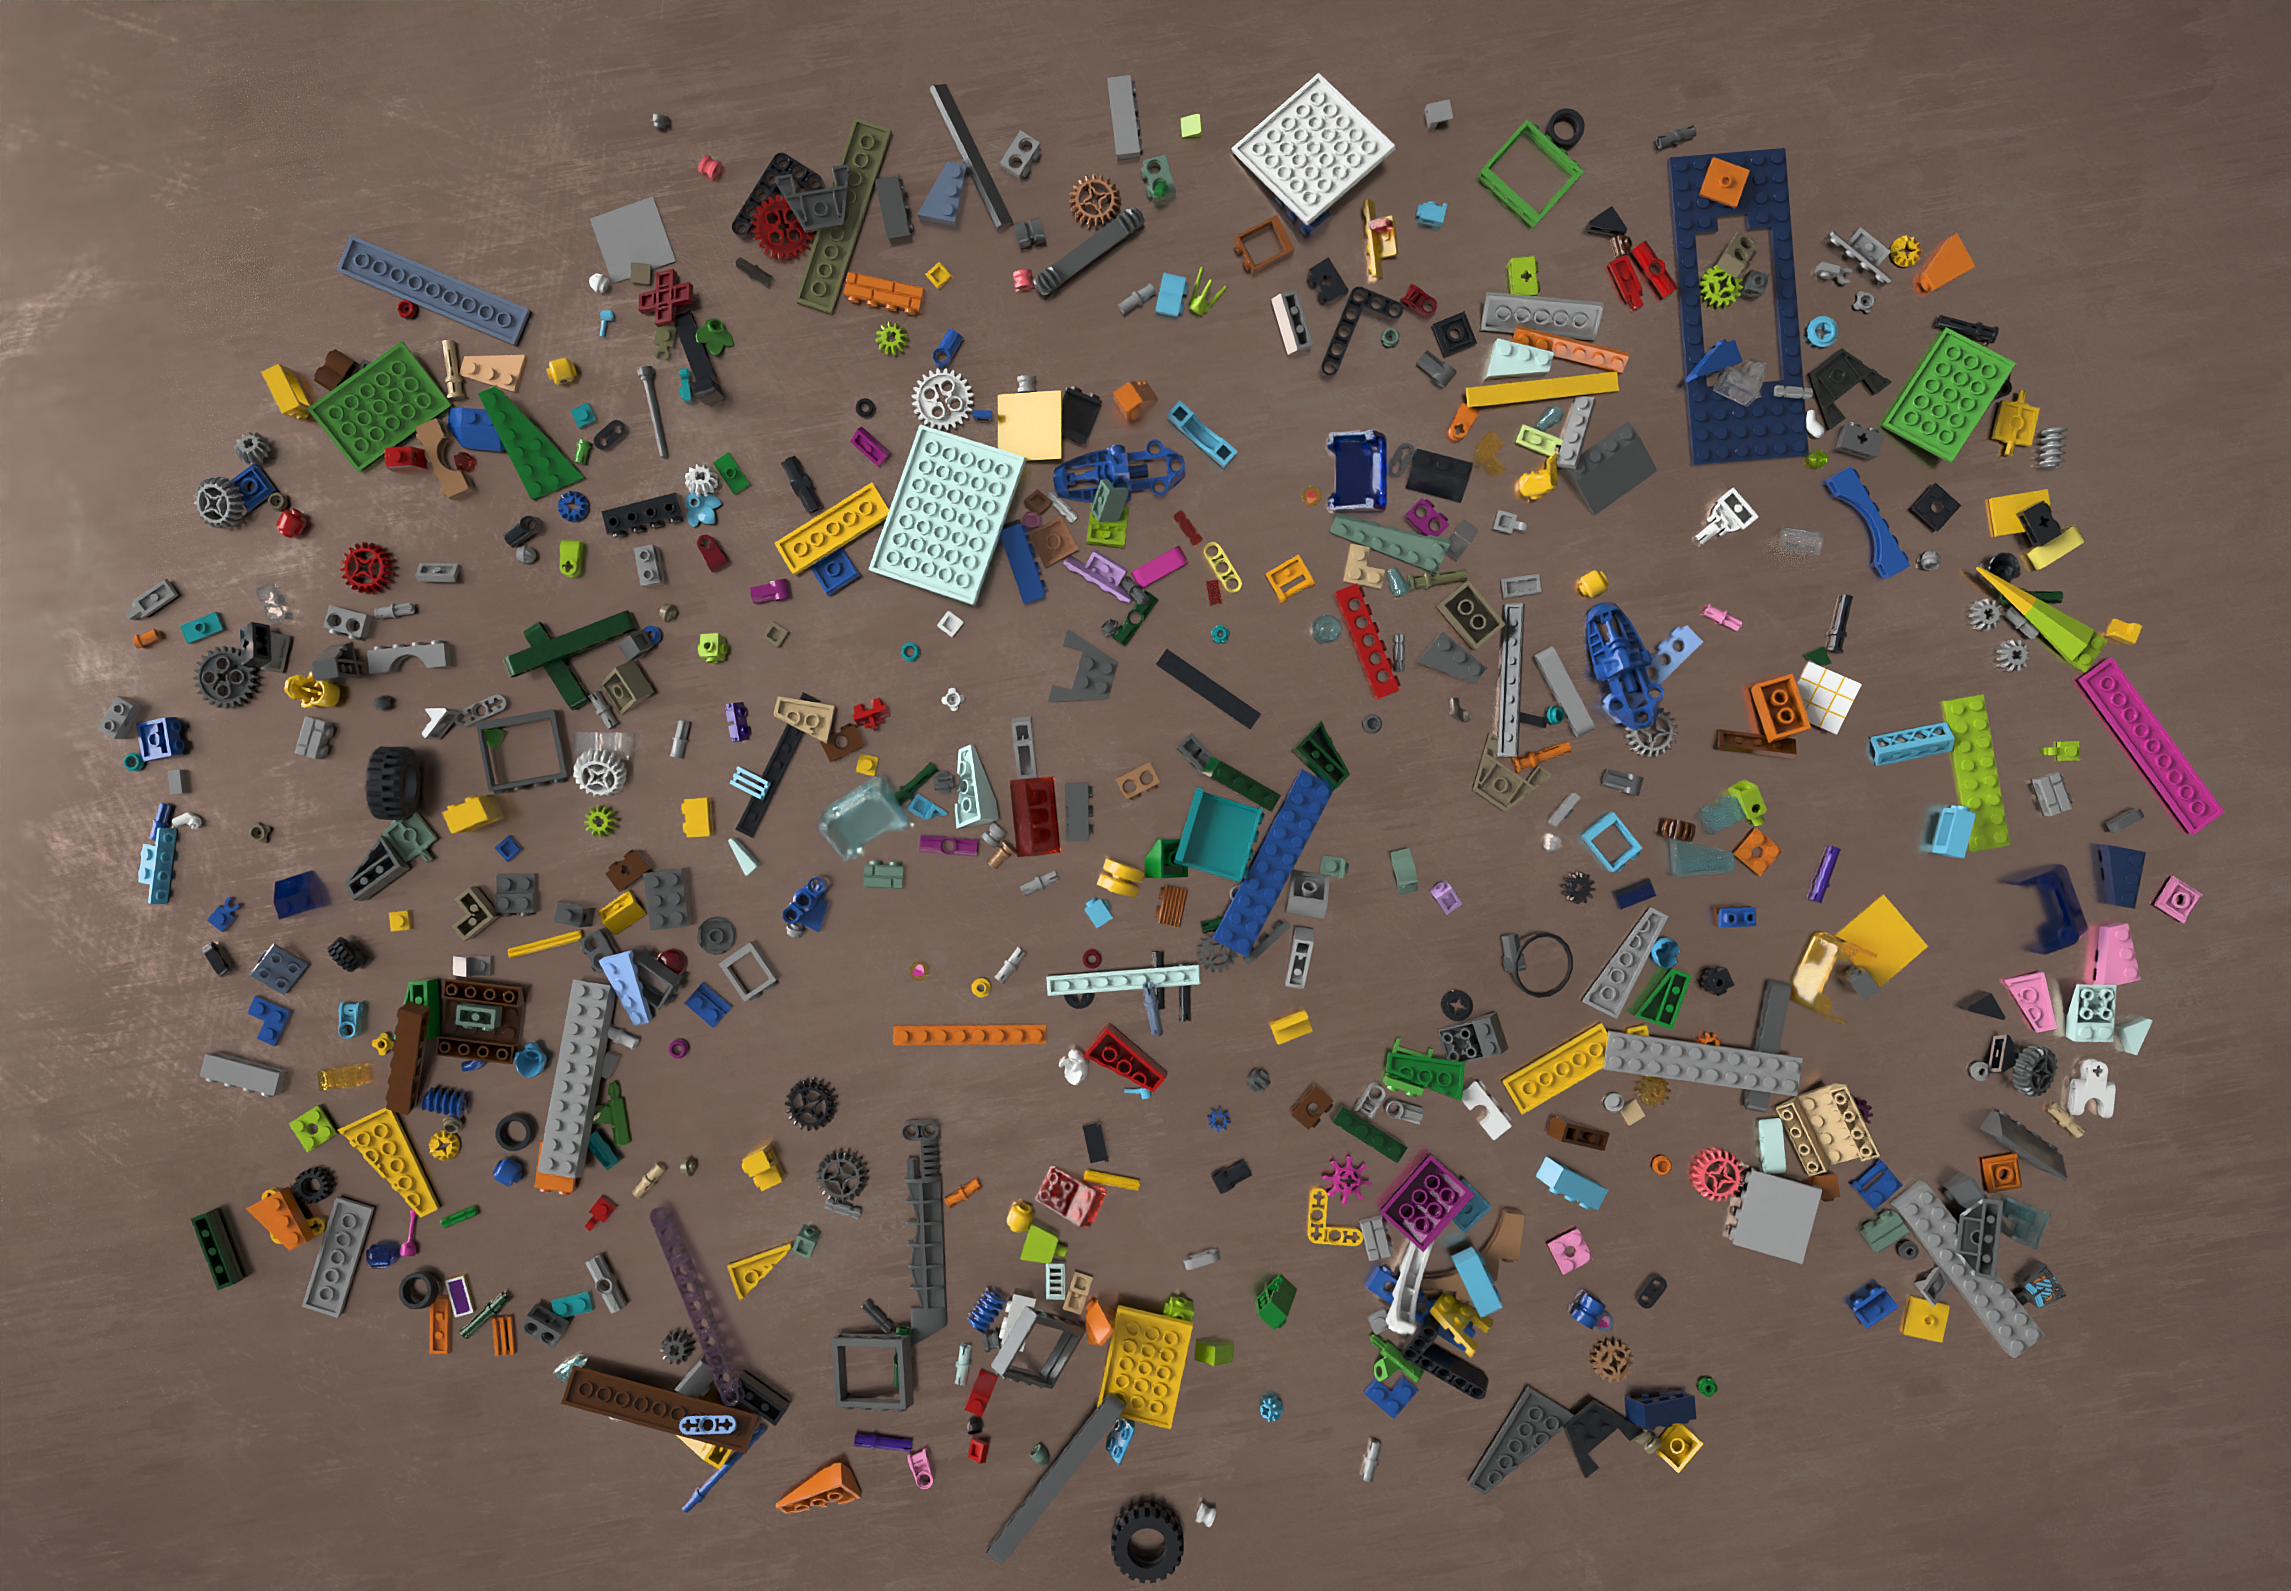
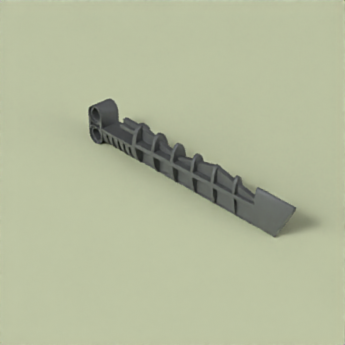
[902,1119,947,1345]

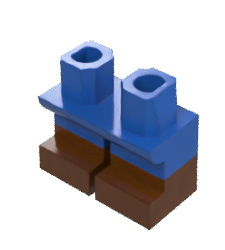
[1714,906,1756,928]

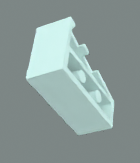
[1485,338,1554,380]

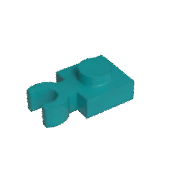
[679,368,695,404]

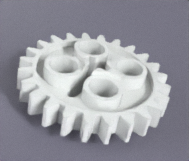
[911,368,974,431]

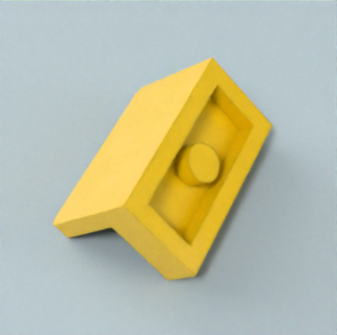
[598,890,646,935]
[1269,1010,1313,1045]

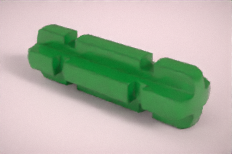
[440,1206,479,1229]

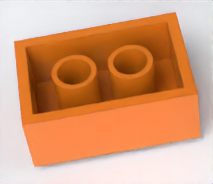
[1750,674,1811,743]

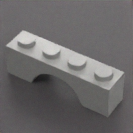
[367,640,452,674]

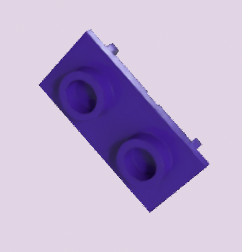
[725,702,750,742]

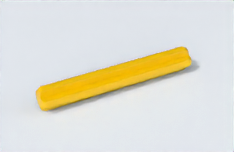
[508,930,583,958]

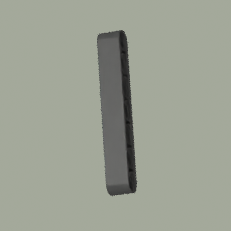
[1744,980,1791,1113]

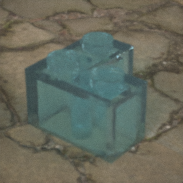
[2002,1196,2051,1250]

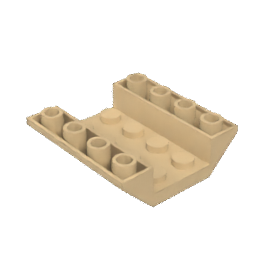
[1776,1083,1881,1177]

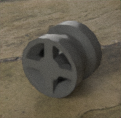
[982,1331,1001,1353]

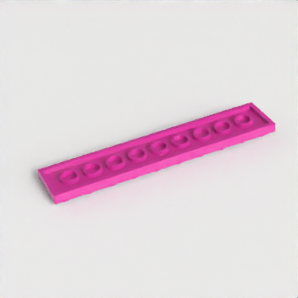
[2078,657,2225,835]

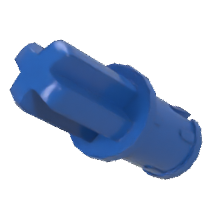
[149,802,171,841]

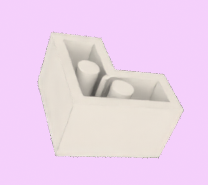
[999,1294,1036,1352]

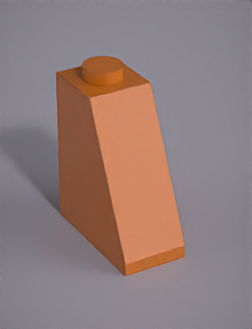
[1919,233,1976,293]

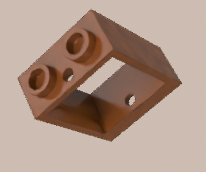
[1234,215,1295,275]

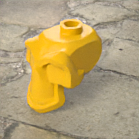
[1519,453,1559,500]
[284,672,340,708]

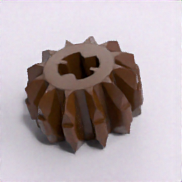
[1662,818,1696,842]

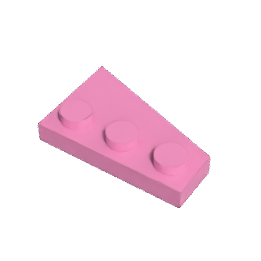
[2004,972,2057,1033]

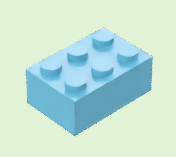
[1451,1247,1503,1317]

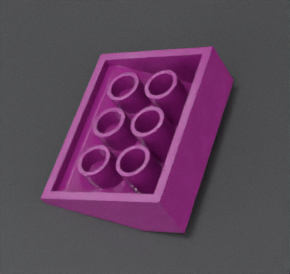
[1379,1154,1475,1252]

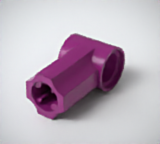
[750,579,791,604]

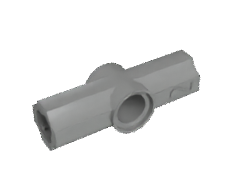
[585,1254,627,1314]

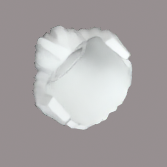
[1059,1049,1089,1085]

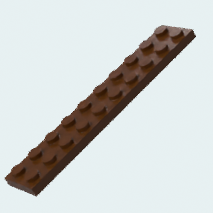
[561,1365,758,1454]

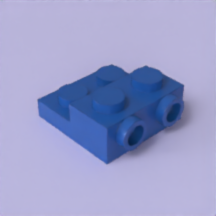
[136,717,184,761]

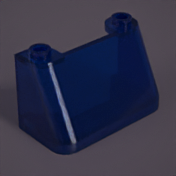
[1327,430,1387,511]

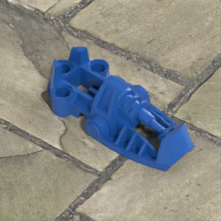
[1053,439,1186,503]
[1587,602,1664,731]

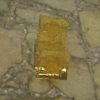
[1474,430,1507,476]

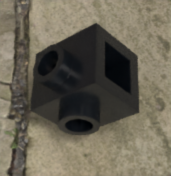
[1701,966,1735,996]

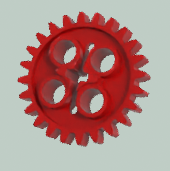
[750,195,814,259]

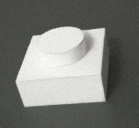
[937,611,964,638]

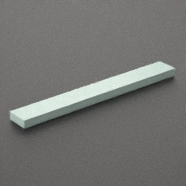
[1046,965,1201,996]

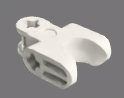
[2068,1059,2116,1118]

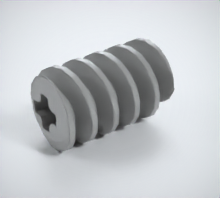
[2039,427,2067,469]

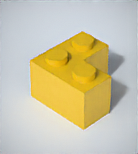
[742,1144,785,1191]

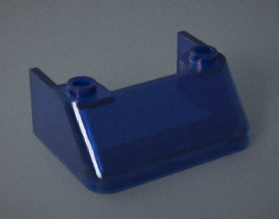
[2008,864,2088,955]

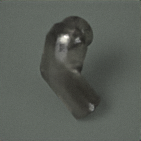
[1449,698,1472,722]

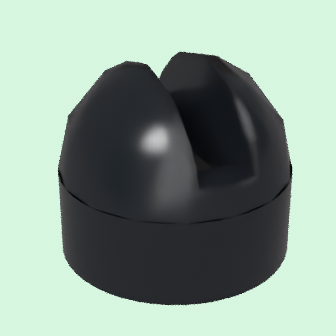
[967,1419,983,1435]

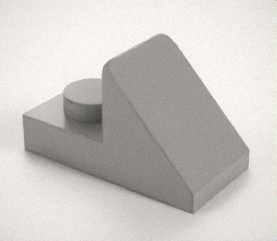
[1446,519,1479,561]
[421,708,461,740]
[453,956,492,977]
[1915,1267,1951,1306]

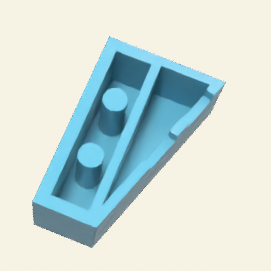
[1536,1156,1608,1211]

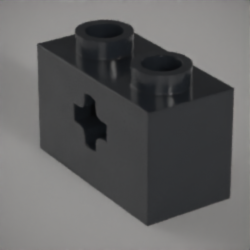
[1307,257,1349,306]
[2016,500,2062,547]
[240,622,272,669]

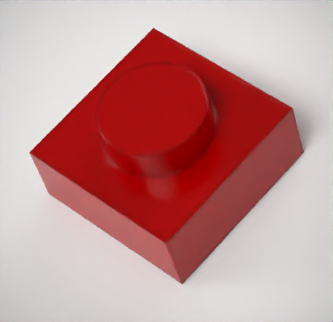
[968,1438,989,1464]

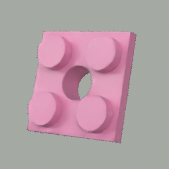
[2154,876,2203,923]
[1547,1228,1594,1275]

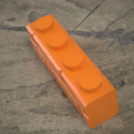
[844,272,925,315]

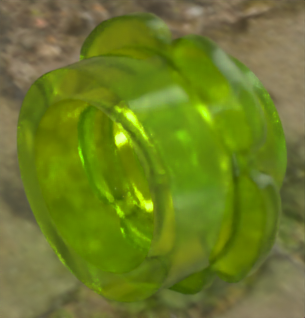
[1809,449,1827,468]

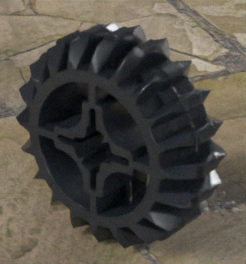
[785,1079,837,1131]

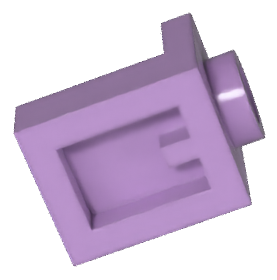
[1430,881,1462,915]

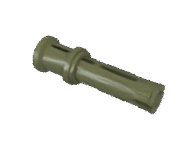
[1408,569,1468,592]

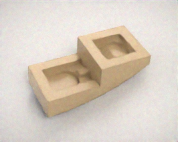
[1062,1272,1093,1315]

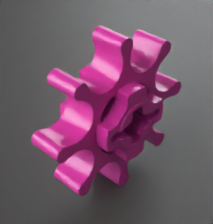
[1323,1156,1372,1205]

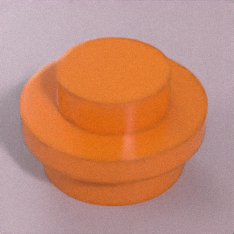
[1652,1156,1672,1175]

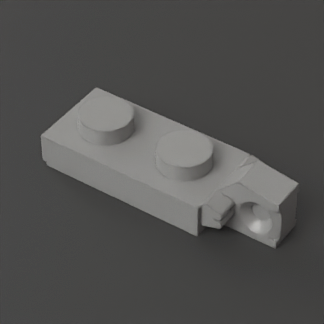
[124,579,178,621]

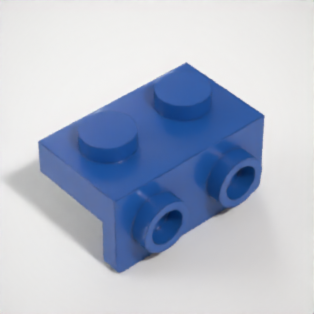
[1852,1286,1899,1330]

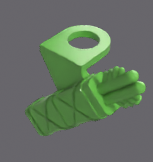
[592,1082,630,1146]
[1370,1334,1424,1382]

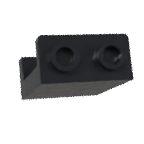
[1062,386,1103,447]

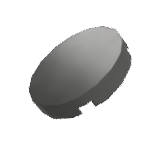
[697,916,736,955]

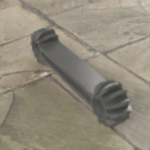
[1033,207,1145,295]

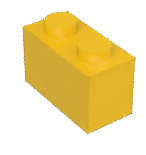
[681,798,713,838]

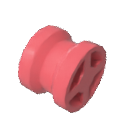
[698,155,721,179]
[1013,269,1034,290]

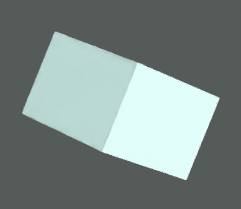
[2116,1017,2153,1055]

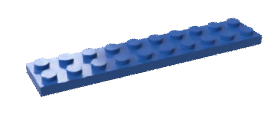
[1212,769,1334,957]

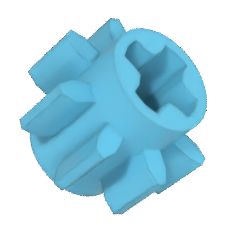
[1260,1397,1284,1422]

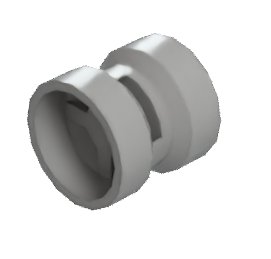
[981,822,1007,848]

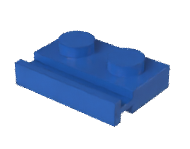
[684,982,732,1028]

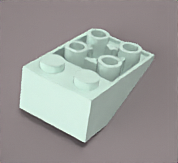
[2065,984,2117,1042]

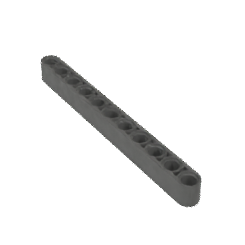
[986,1392,1126,1565]

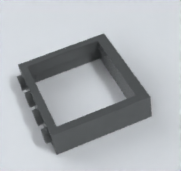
[475,709,569,795]
[991,1306,1086,1389]
[832,1333,914,1412]

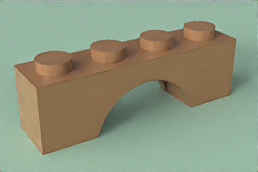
[415,418,474,500]

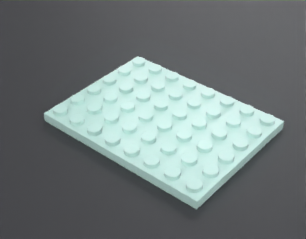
[868,425,1027,605]

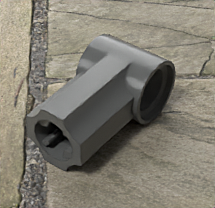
[1416,350,1457,388]
[1602,769,1644,796]
[1501,933,1526,973]

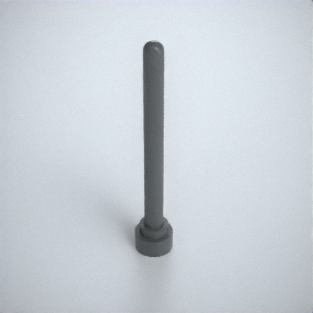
[637,366,668,459]

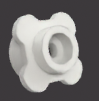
[942,688,965,711]

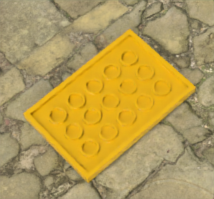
[1097,1305,1194,1429]

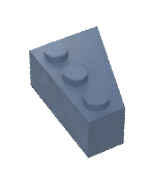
[917,161,968,227]

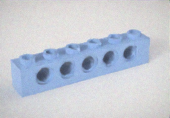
[1601,626,1703,723]

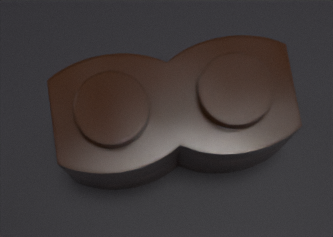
[314,349,359,392]

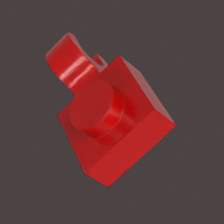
[584,1196,617,1231]

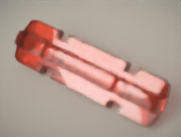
[1173,510,1203,546]

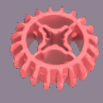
[1692,1149,1745,1202]

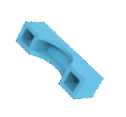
[1167,400,1238,469]

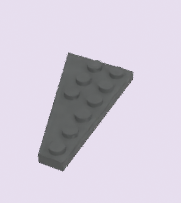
[1468,1386,1575,1495]

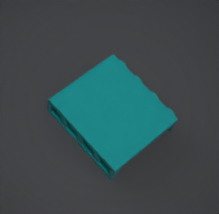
[1174,787,1265,883]

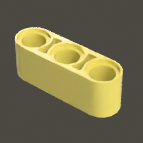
[2027,524,2085,570]
[1204,542,1242,594]

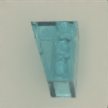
[1669,838,1735,877]

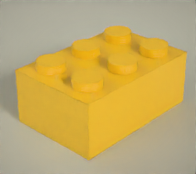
[443,794,504,834]

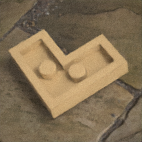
[1343,544,1385,589]

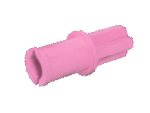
[1704,604,1743,631]

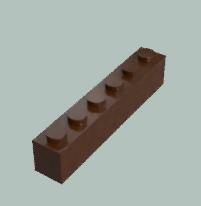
[385,1001,431,1115]

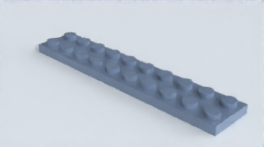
[336,235,531,346]

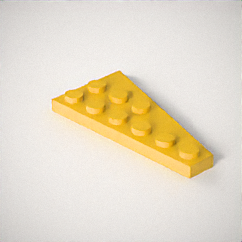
[338,1107,440,1217]

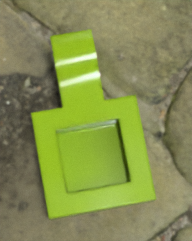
[2044,741,2079,761]

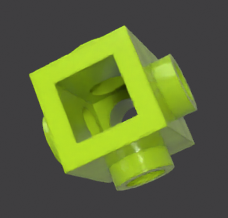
[698,633,728,664]
[1164,1296,1195,1322]

